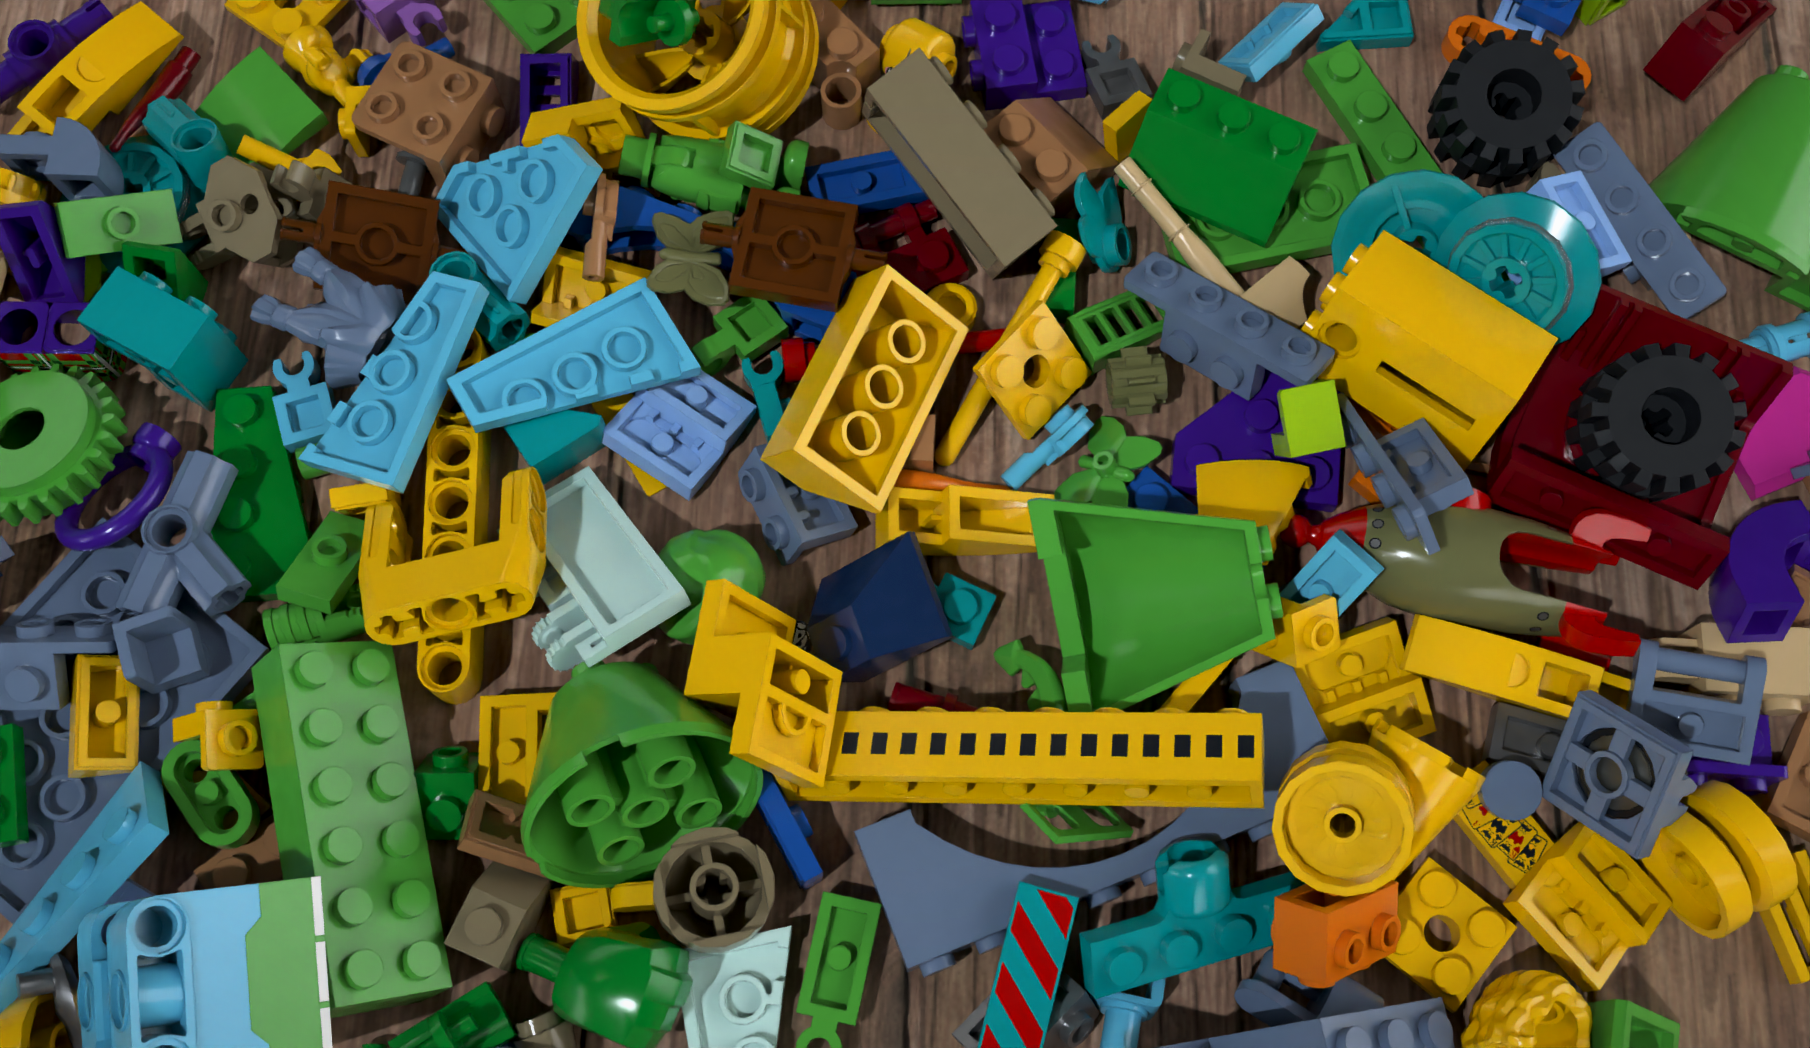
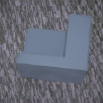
[111,606,210,694]

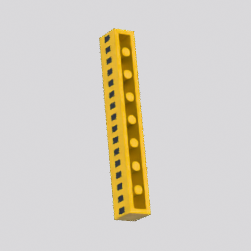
[773,706,1264,808]

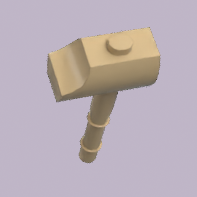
[1113,156,1310,329]

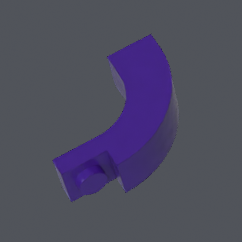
[1708,500,1810,643]

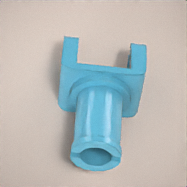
[1090,978,1166,1048]

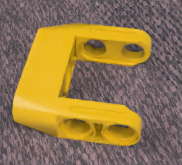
[358,466,547,645]

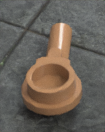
[582,173,619,282]

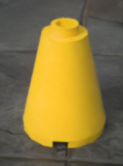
[1344,718,1486,881]

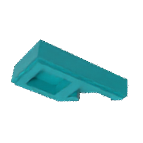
[1316,0,1414,52]

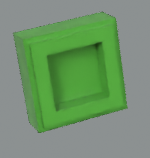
[718,120,783,190]

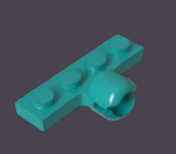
[1079,839,1306,999]

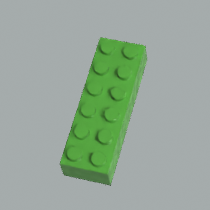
[251,641,453,1018]

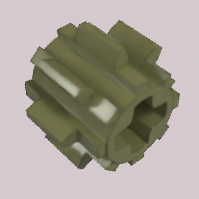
[1105,346,1168,416]

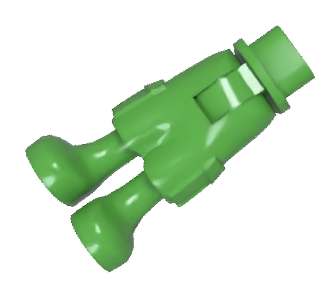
[618,132,809,215]

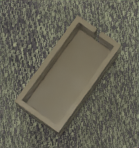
[862,47,1057,280]

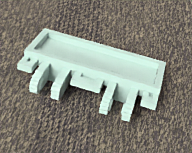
[496,466,691,672]

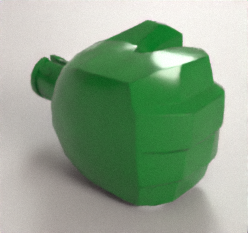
[516,922,693,1048]

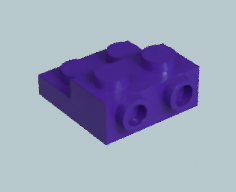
[961,0,1087,111]

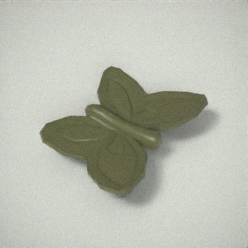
[646,210,735,306]

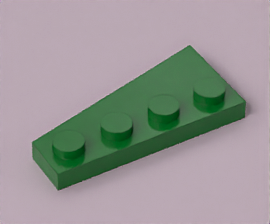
[211,386,312,603]

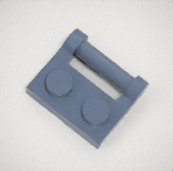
[1626,638,1767,766]

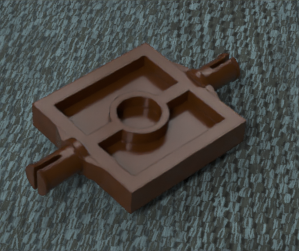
[280,180,468,305]
[700,187,888,313]

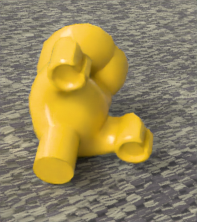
[282,25,373,108]

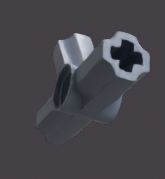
[115,450,252,617]

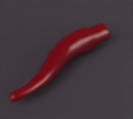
[109,46,201,153]

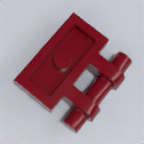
[852,199,969,295]

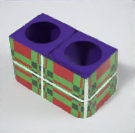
[0,301,127,381]

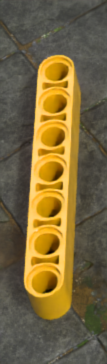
[417,328,492,705]

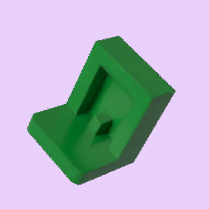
[414,746,479,840]

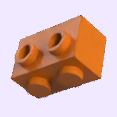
[1271,880,1401,988]

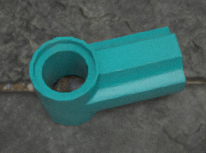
[142,95,233,190]
[429,251,531,352]

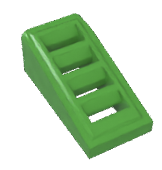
[1064,291,1165,375]

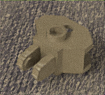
[179,156,304,270]

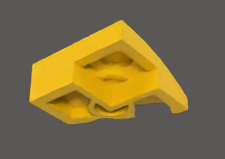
[521,97,661,198]

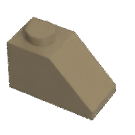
[444,861,557,973]

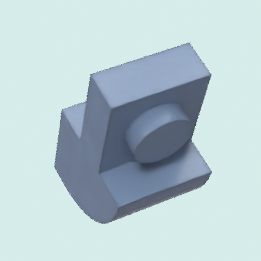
[0,117,124,201]

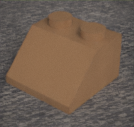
[984,97,1120,218]

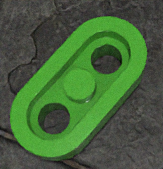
[161,740,260,849]

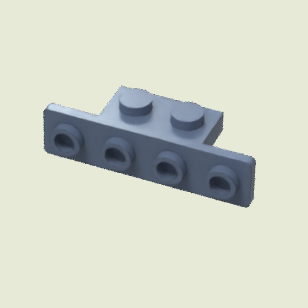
[1554,122,1727,319]
[1123,252,1335,401]
[1337,392,1474,556]
[0,618,117,710]

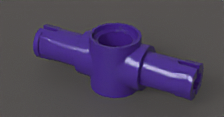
[0,0,114,105]

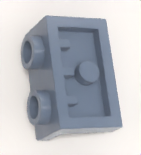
[738,443,858,566]

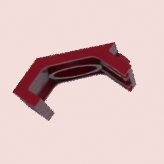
[1485,284,1793,590]

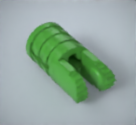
[262,584,366,650]

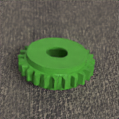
[0,364,128,526]

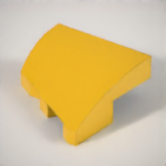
[1196,460,1312,566]

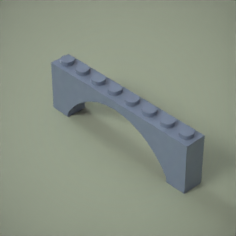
[854,661,1329,978]

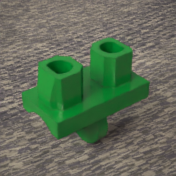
[599,0,700,47]
[388,981,518,1048]

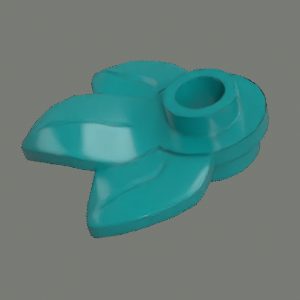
[1074,172,1132,273]

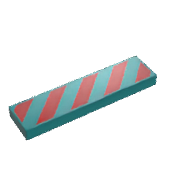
[977,881,1079,1048]

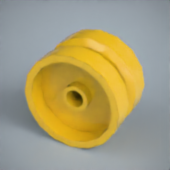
[1272,741,1415,897]
[1638,780,1798,939]

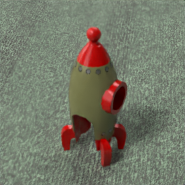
[1280,488,1652,672]

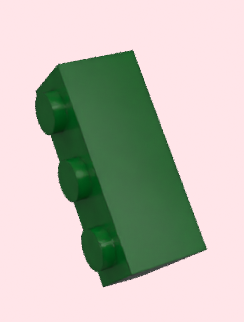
[1118,68,1318,248]

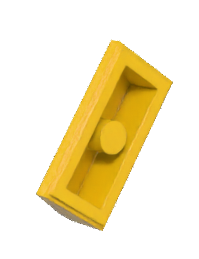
[68,654,140,778]

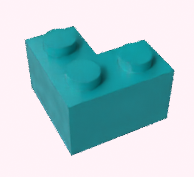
[77,266,249,412]

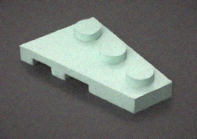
[682,926,793,1048]

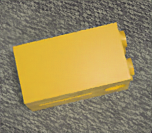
[1300,230,1558,471]

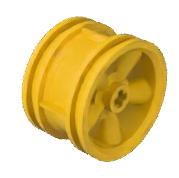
[576,0,819,140]

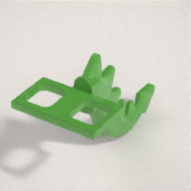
[993,640,1134,844]

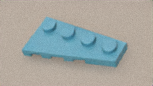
[298,271,489,494]
[446,277,701,433]
[0,761,170,1013]

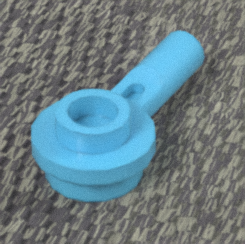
[1000,404,1094,491]

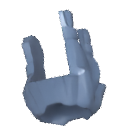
[250,246,406,390]

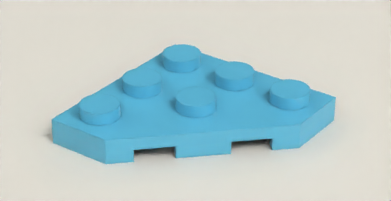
[435,134,603,304]

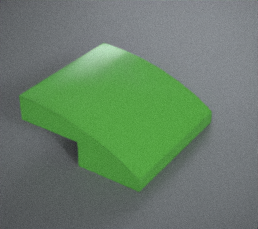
[195,46,329,171]

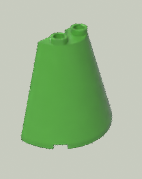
[1648,65,1810,311]
[1027,498,1283,712]

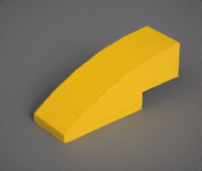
[875,484,1054,556]

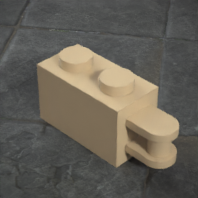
[1648,622,1810,716]

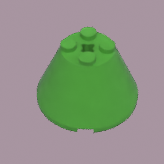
[520,660,763,888]

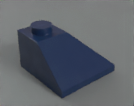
[807,531,953,682]

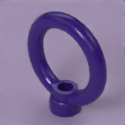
[54,422,182,552]

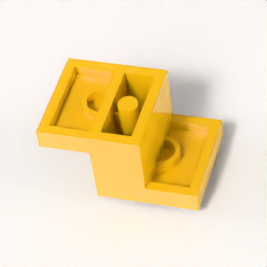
[684,579,843,788]

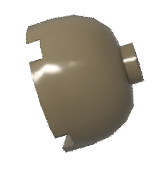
[653,827,775,953]

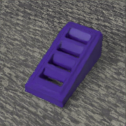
[520,53,579,147]

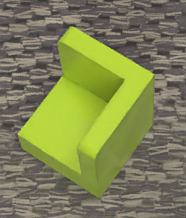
[1271,379,1346,458]

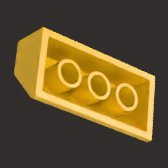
[760,264,969,513]

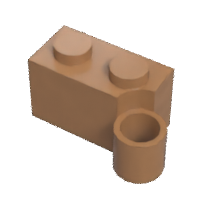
[809,0,880,130]

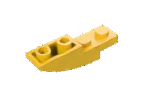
[8,1,184,187]
[1399,614,1631,720]

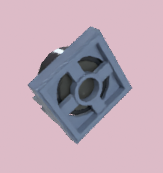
[1542,690,1697,860]

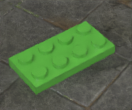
[1161,142,1370,274]

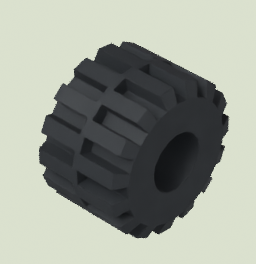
[1427,29,1585,188]
[1565,342,1748,503]

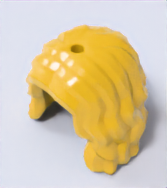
[1461,970,1593,1048]

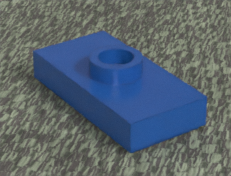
[756,769,823,891]

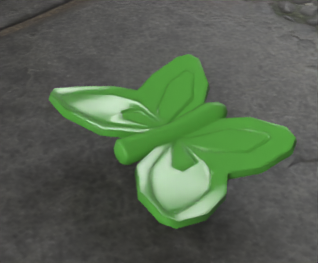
[1053,416,1163,507]

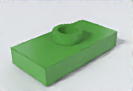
[53,189,183,258]
[276,511,365,615]

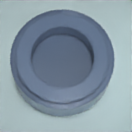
[1477,760,1543,821]

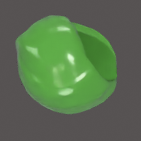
[657,529,766,645]

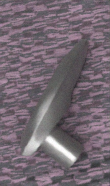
[16,952,82,1048]

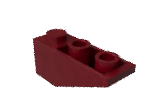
[1643,0,1777,102]

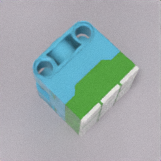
[77,876,333,1048]

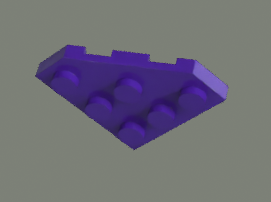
[1169,369,1341,512]

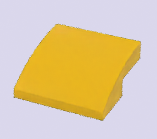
[1293,617,1437,745]
[1503,822,1673,992]

